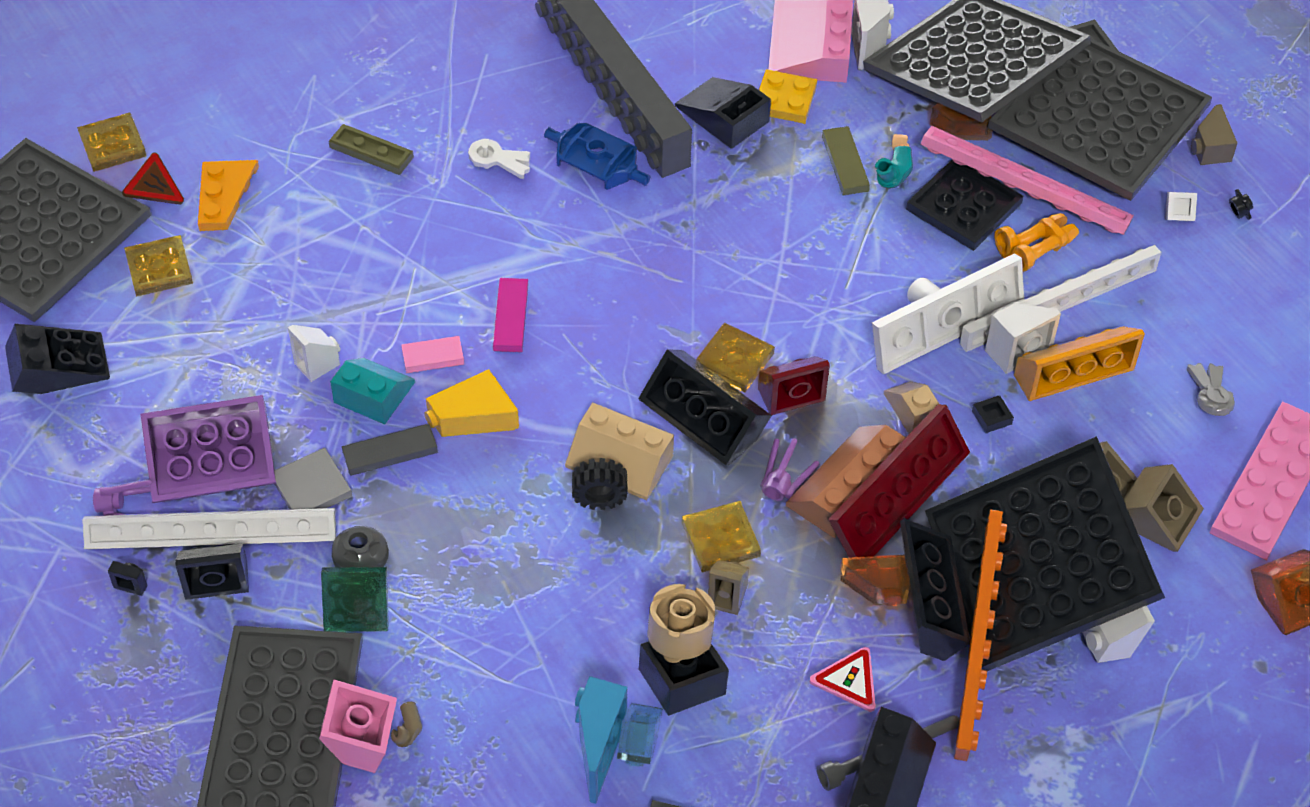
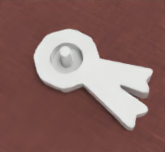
[468,139,530,179]

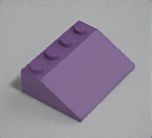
[140,395,276,503]

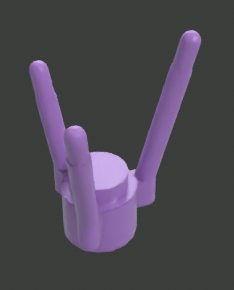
[760,438,819,501]
[93,480,152,516]

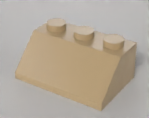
[565,402,674,500]

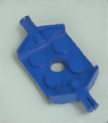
[544,123,651,190]

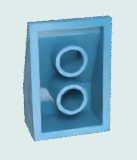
[575,676,627,804]

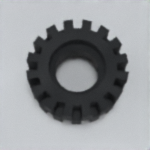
[572,458,628,510]

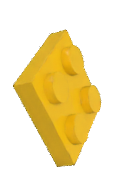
[759,69,817,124]

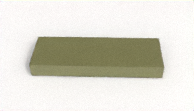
[329,124,414,175]
[822,126,870,195]

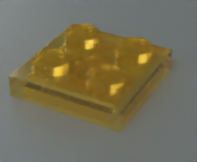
[77,112,147,172]
[124,235,193,297]
[696,322,775,393]
[682,501,761,572]

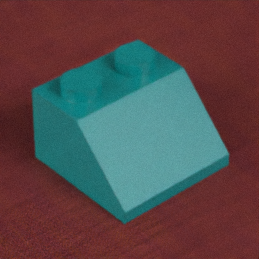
[330,358,415,424]

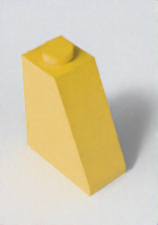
[424,369,519,437]

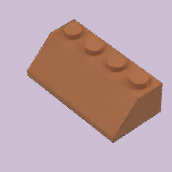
[786,425,906,538]

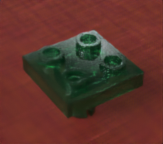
[321,567,389,631]

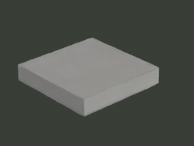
[274,448,352,510]

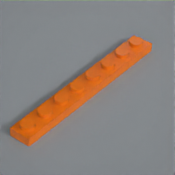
[954,509,1007,761]

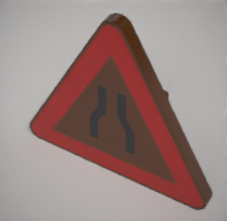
[122,152,184,205]

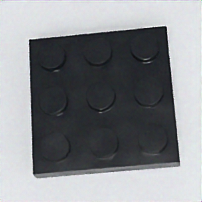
[906,160,1024,251]

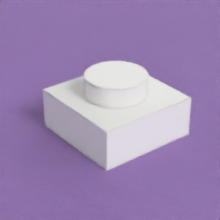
[1165,192,1197,221]

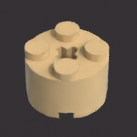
[647,584,715,663]

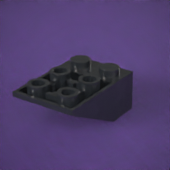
[675,77,771,149]
[5,324,110,394]

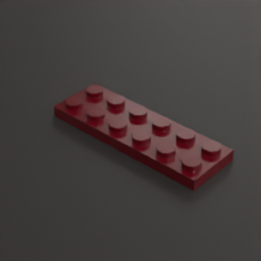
[828,404,970,569]

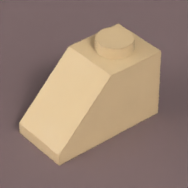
[884,381,939,434]

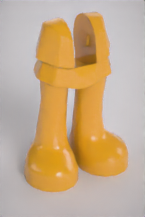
[994,213,1079,272]

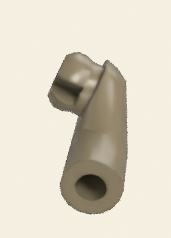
[391,701,422,747]

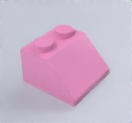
[319,680,397,773]

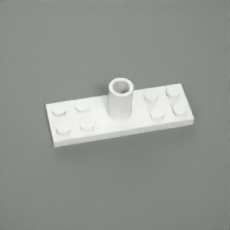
[872,253,1024,374]

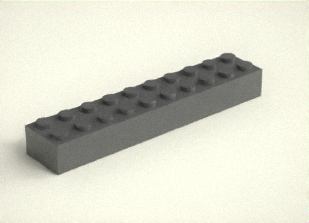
[535,0,692,178]

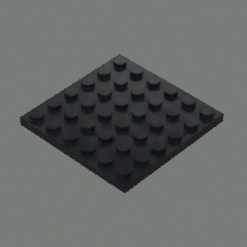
[925,436,1165,671]

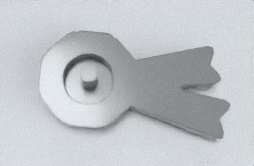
[1187,363,1235,416]

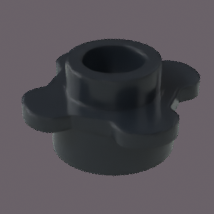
[1229,189,1254,220]

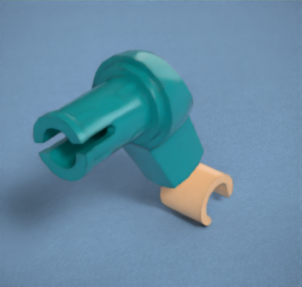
[875,134,913,189]

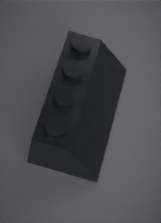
[638,349,772,465]
[900,518,970,661]
[845,706,936,807]

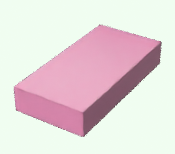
[401,336,464,373]

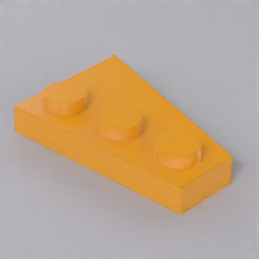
[198,160,259,231]

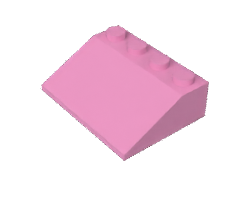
[768,0,853,83]

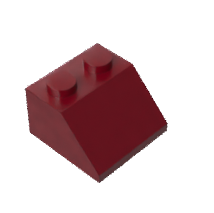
[758,356,830,415]

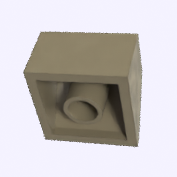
[1124,464,1204,552]

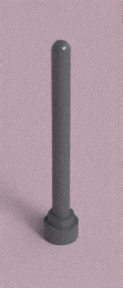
[817,715,959,791]

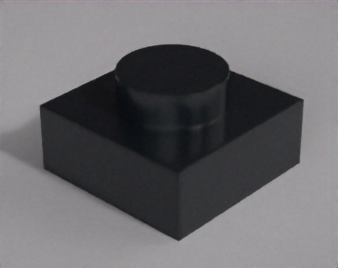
[972,395,1014,433]
[108,561,147,596]

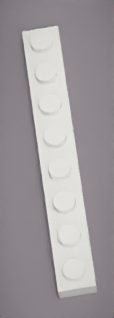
[960,245,1161,352]
[82,508,336,549]

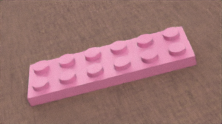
[1210,401,1310,560]

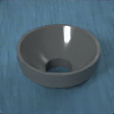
[332,526,389,578]

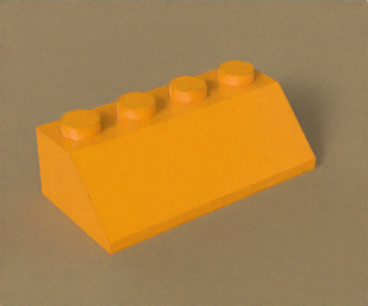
[1014,326,1145,401]

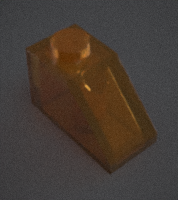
[930,103,993,141]
[839,555,910,606]

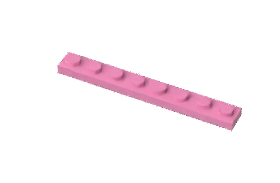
[920,126,1134,235]

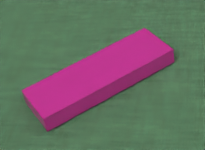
[493,278,528,352]

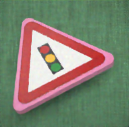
[810,647,876,712]

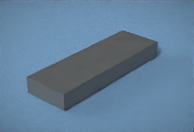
[341,424,438,476]

